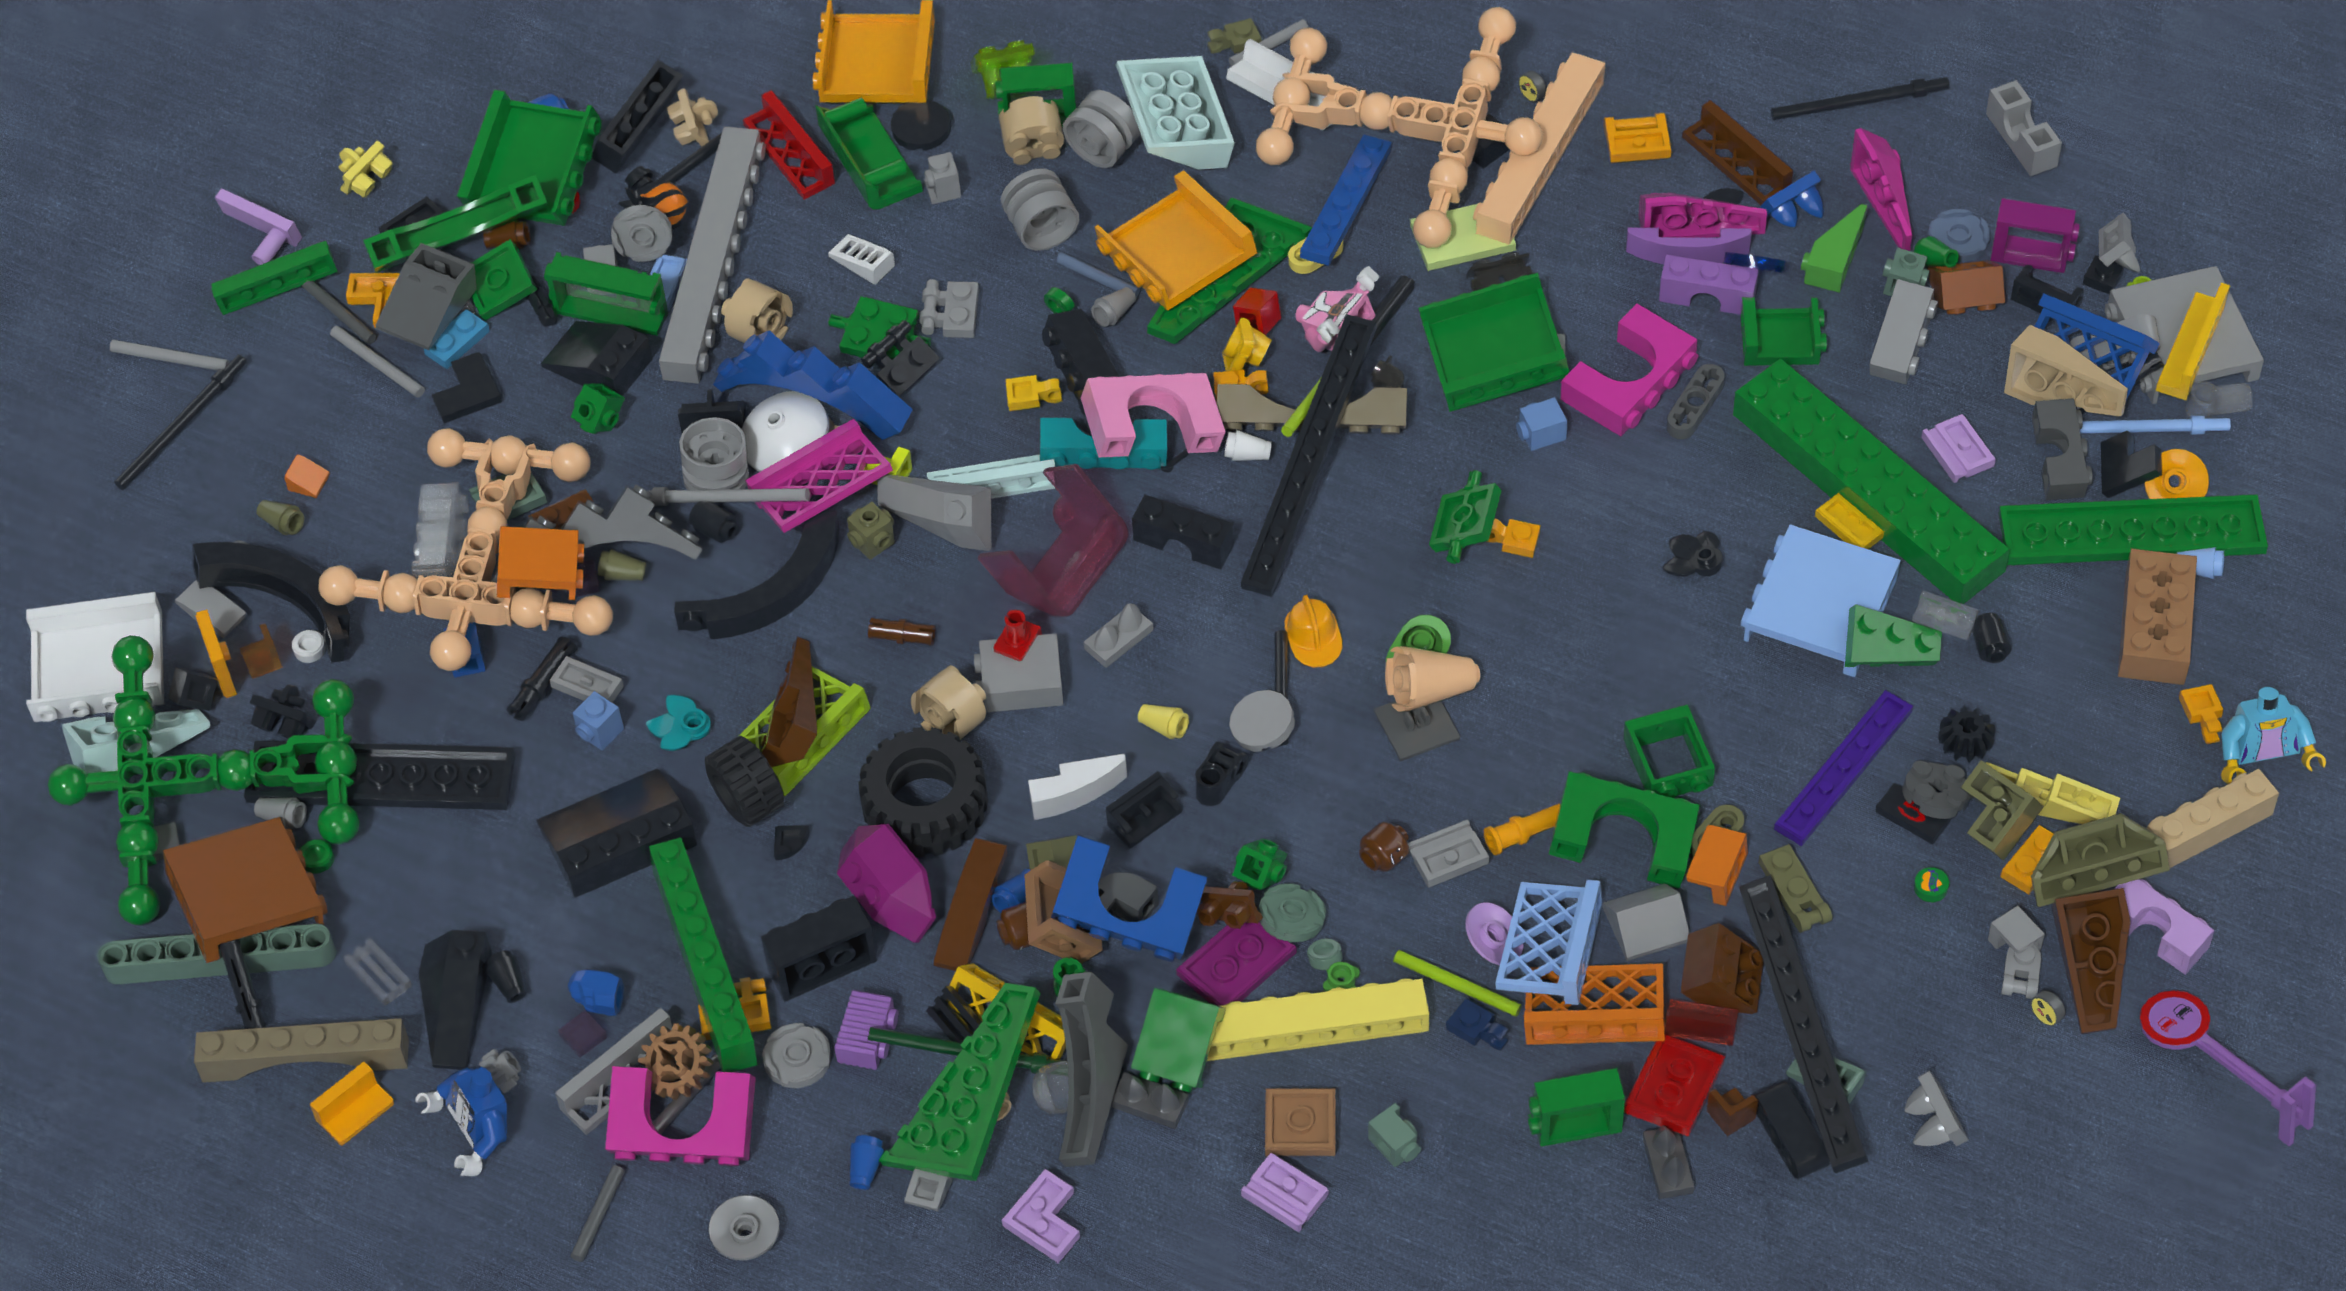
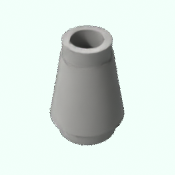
[1091,287,1136,327]
[254,797,306,830]

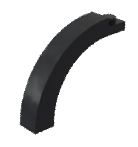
[674,510,840,640]
[192,542,350,663]

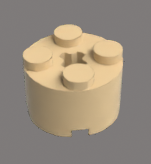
[999,96,1064,165]
[721,278,793,343]
[911,665,986,740]

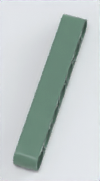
[97,924,336,984]

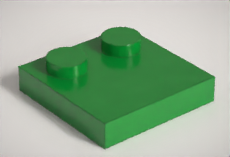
[471,239,538,321]

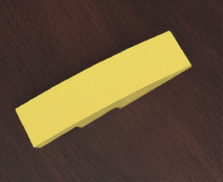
[1986,762,2120,824]

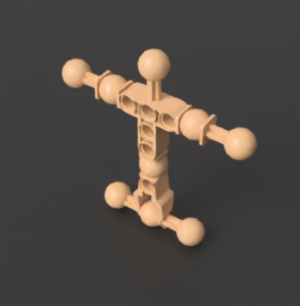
[1255,7,1543,248]
[318,428,613,671]

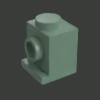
[1368,1103,1421,1167]

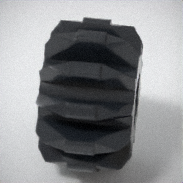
[1938,705,1996,763]

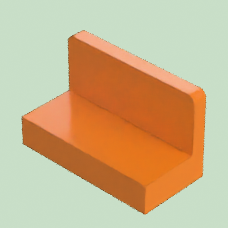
[1686,825,1748,906]

